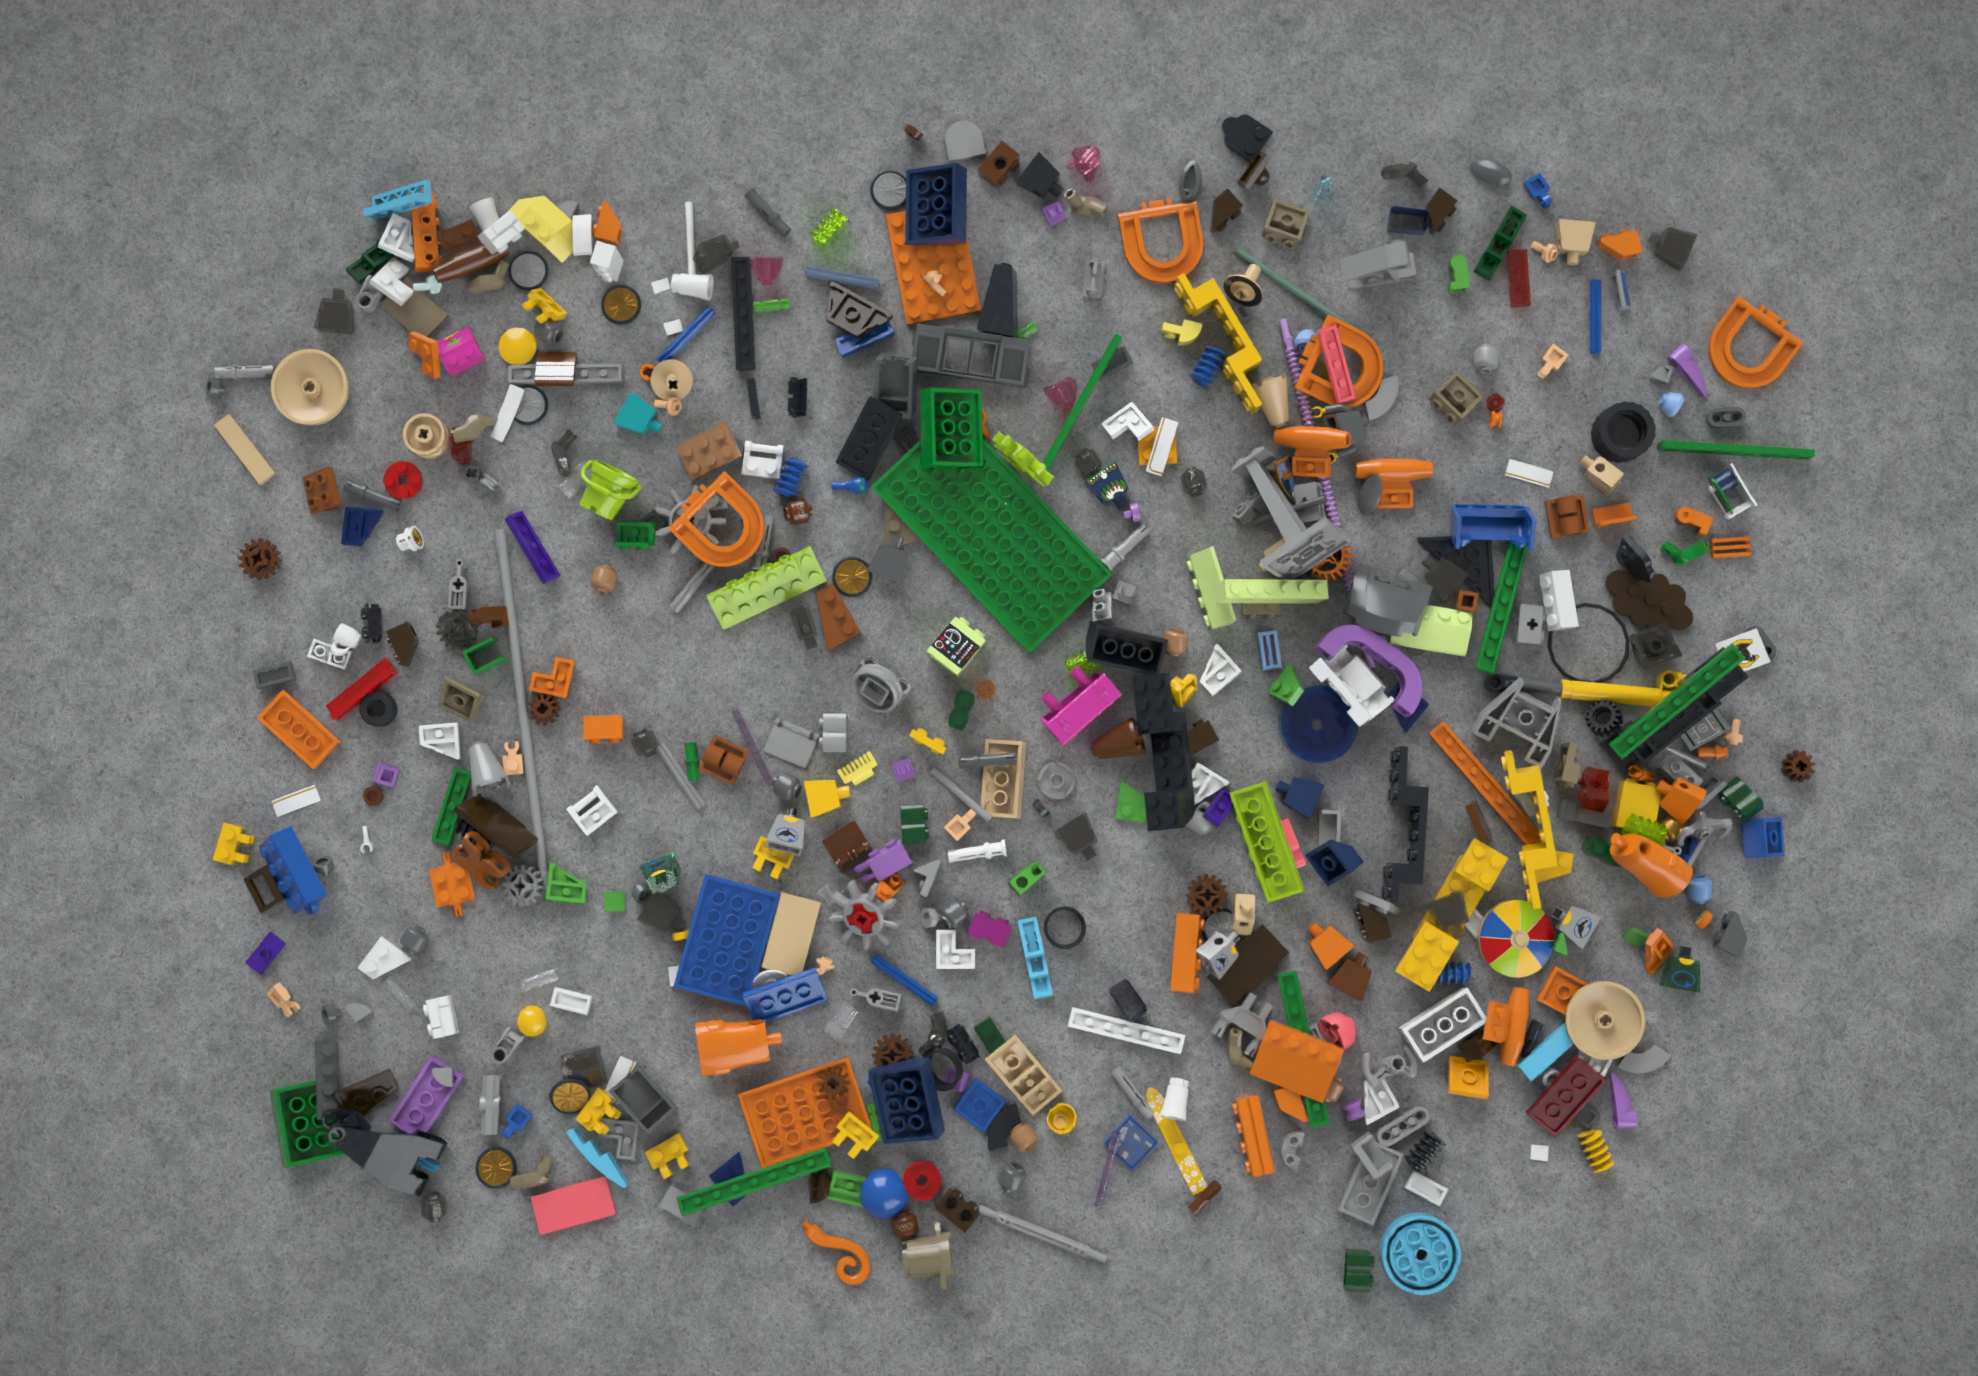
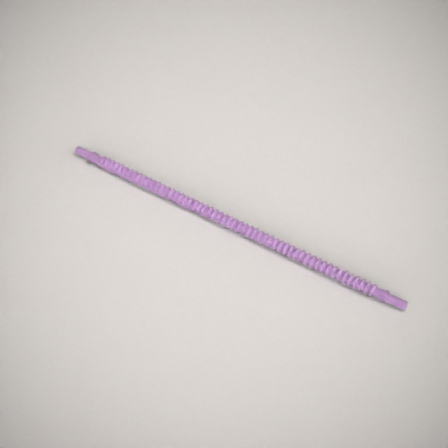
[1279,318,1376,668]

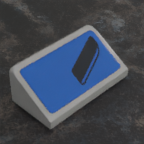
[1611,270,1631,311]
[1677,835,1705,866]

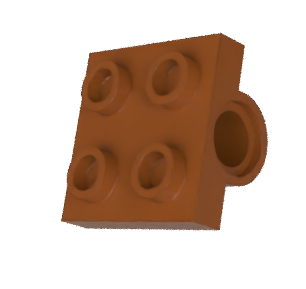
[302,467,341,514]
[1544,495,1590,539]
[698,735,750,786]

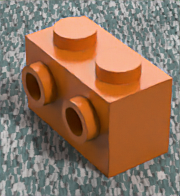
[583,715,625,744]

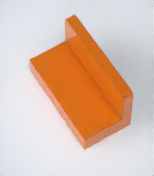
[1591,502,1637,529]

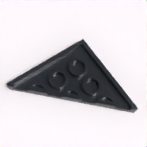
[1417,536,1494,607]

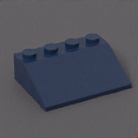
[905,163,967,246]
[868,1057,945,1144]

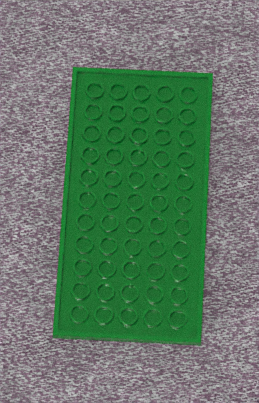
[871,439,1112,653]

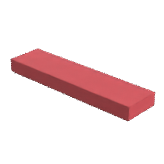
[1316,325,1356,404]

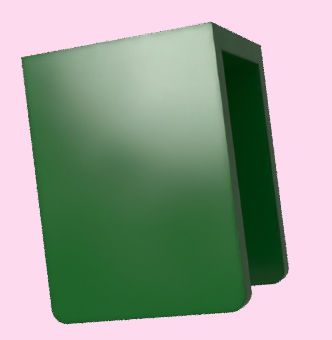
[462,637,508,676]

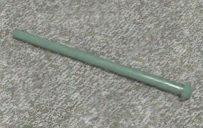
[1235,247,1361,330]

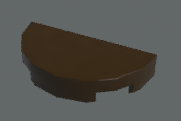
[810,1169,830,1204]

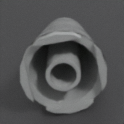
[469,741,511,797]

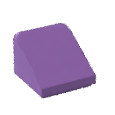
[372,762,399,787]
[944,1067,970,1092]

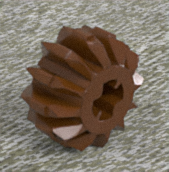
[527,693,561,726]
[1781,750,1816,783]
[817,1066,851,1100]

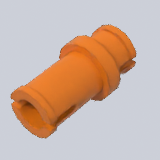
[1696,744,1728,760]
[1628,765,1656,783]

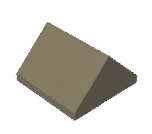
[438,677,486,722]

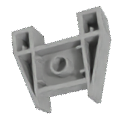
[1340,239,1419,289]
[1471,677,1561,769]

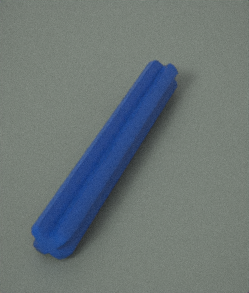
[1590,279,1601,354]
[657,306,715,362]
[871,955,938,1005]

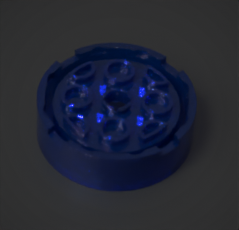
[1278,686,1358,763]

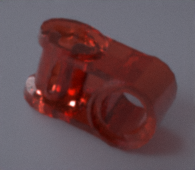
[451,428,473,465]

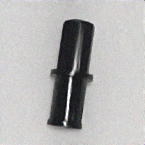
[1520,1019,1544,1058]

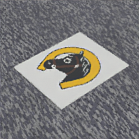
[1716,628,1770,672]

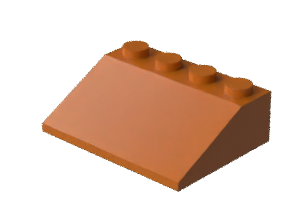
[1249,1019,1344,1103]

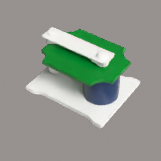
[1707,463,1757,520]

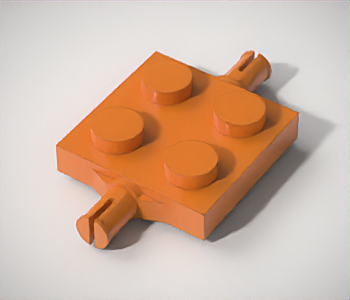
[429,852,476,917]

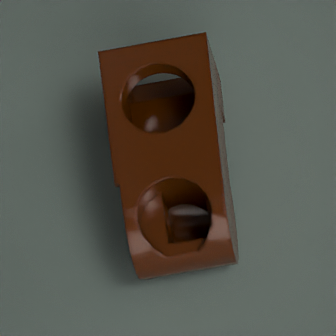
[469,606,509,628]

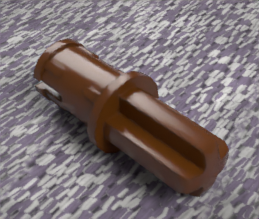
[1188,1180,1222,1215]

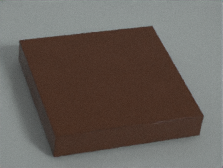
[1466,800,1491,842]

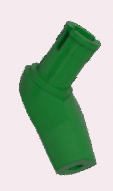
[1660,540,1710,565]

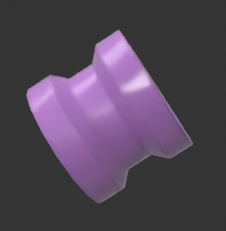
[1342,1100,1365,1121]

